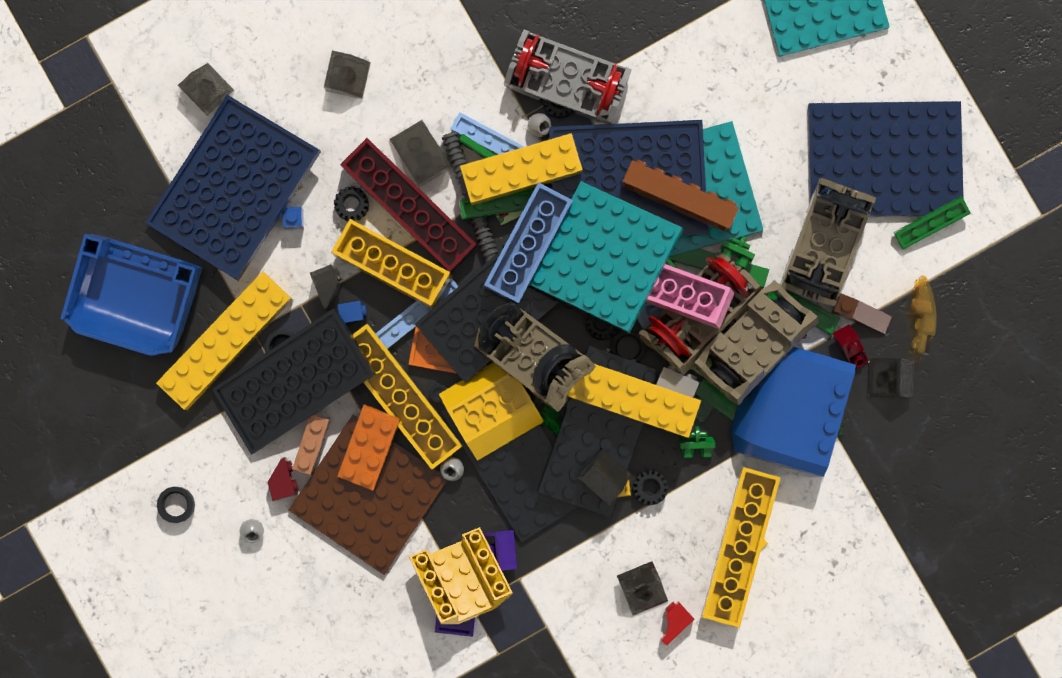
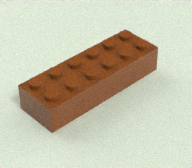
[621,159,739,233]

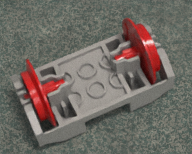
[504,30,632,124]

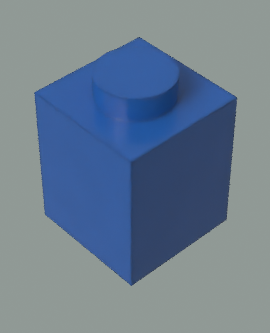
[282,207,304,229]
[337,301,367,324]

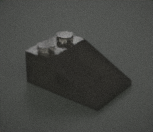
[390,120,452,188]

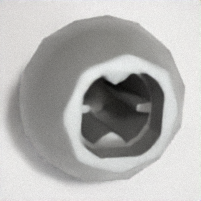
[527,113,551,137]
[440,457,464,482]
[239,519,264,543]

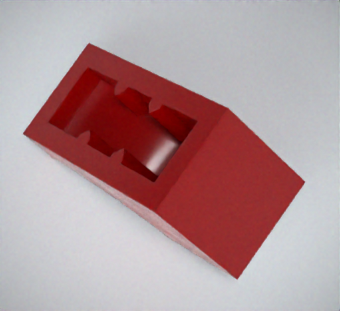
[660,602,695,646]

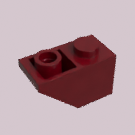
[832,324,869,370]
[267,457,299,501]

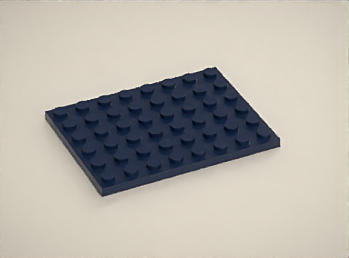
[145,95,321,281]
[808,101,964,217]
[549,120,709,236]

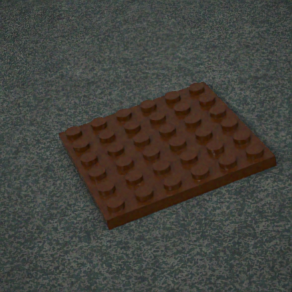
[288,414,447,575]

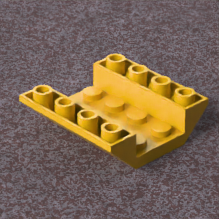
[439,363,544,461]
[409,527,513,624]

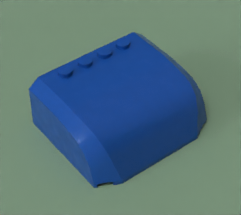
[60,234,203,356]
[730,347,856,477]

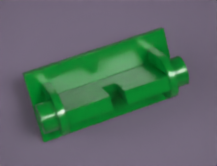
[539,405,563,437]

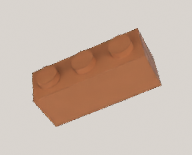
[292,415,331,475]

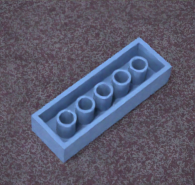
[484,182,573,305]

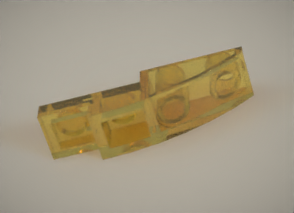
[910,275,936,355]

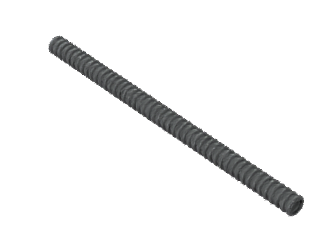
[442,132,544,405]

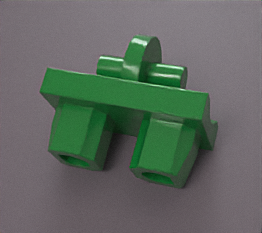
[719,236,755,270]
[679,426,715,458]

